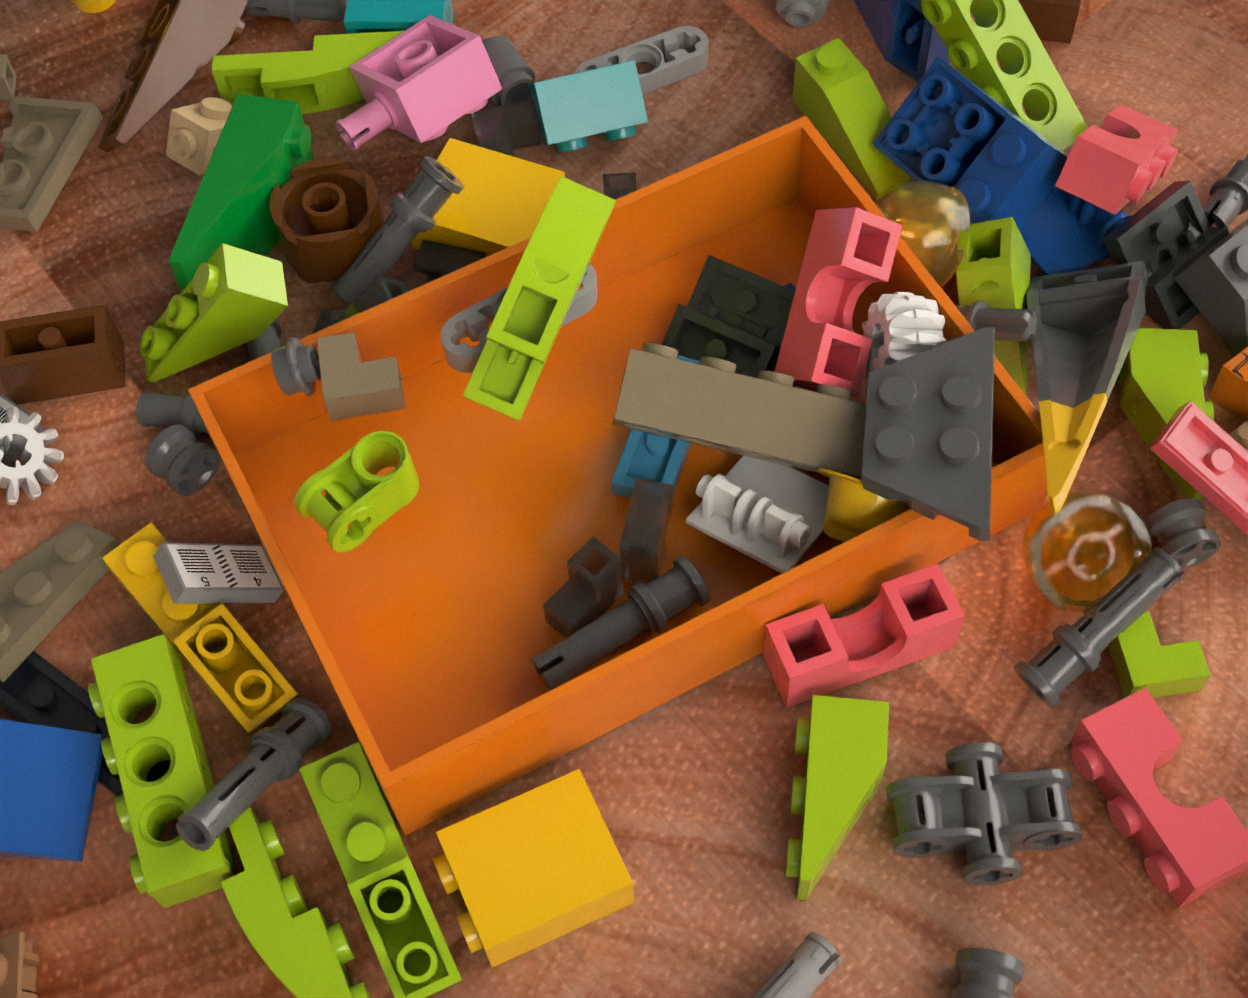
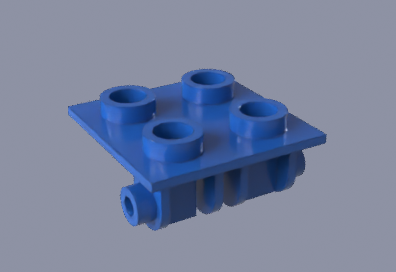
[1019,186,1131,275]

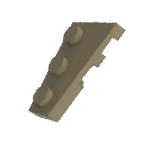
[0,96,103,232]
[0,521,120,683]

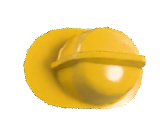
[817,468,911,542]

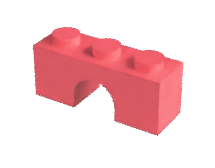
[1055,104,1179,214]
[774,207,903,396]
[763,564,965,708]
[1069,688,1248,908]

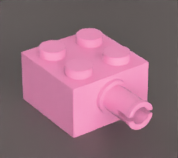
[335,15,502,151]

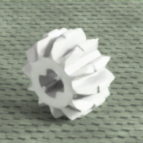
[862,292,948,378]
[0,407,64,505]

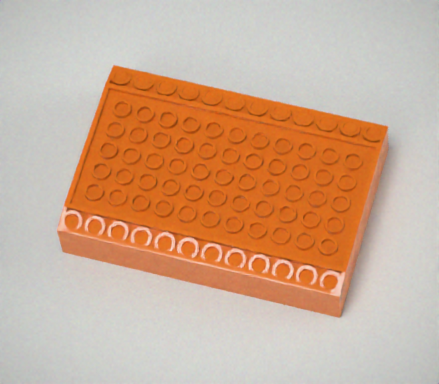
[188,116,1047,836]

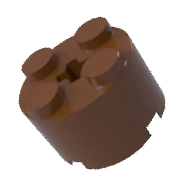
[270,158,385,283]

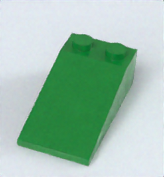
[168,94,314,292]

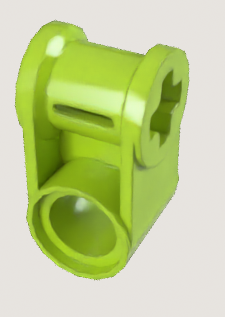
[294,431,419,552]

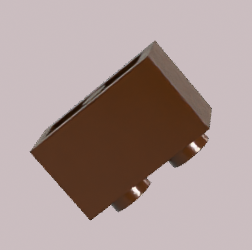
[0,305,126,405]

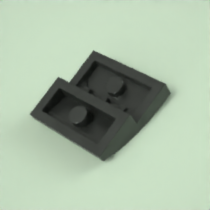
[1102,180,1229,329]
[662,255,795,378]

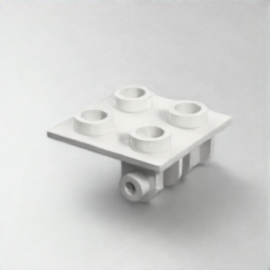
[686,456,829,574]

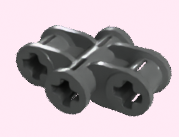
[886,742,1082,885]

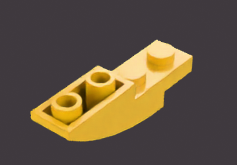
[102,522,299,736]

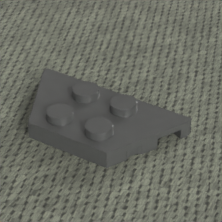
[862,327,995,541]

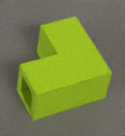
[1108,611,1210,698]

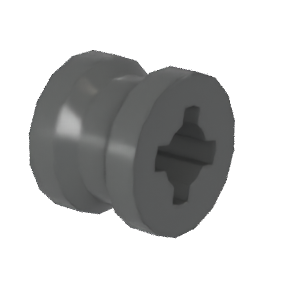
[144,424,219,496]
[1144,498,1221,569]
[950,948,1025,998]

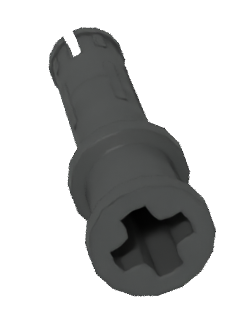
[333,156,464,308]
[1014,547,1185,708]
[530,555,711,691]
[176,698,332,851]

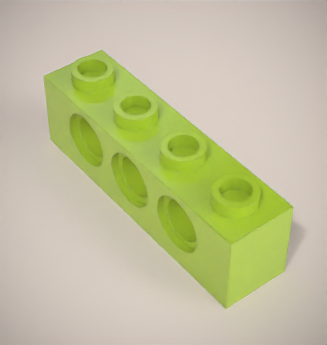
[920,0,1088,151]
[88,634,238,908]

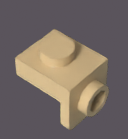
[166,97,232,176]

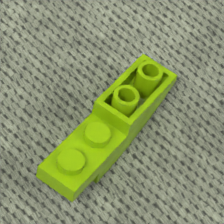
[212,31,404,115]
[463,176,616,422]
[299,742,462,998]
[220,806,371,998]

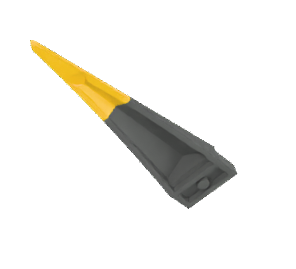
[1026,261,1147,514]

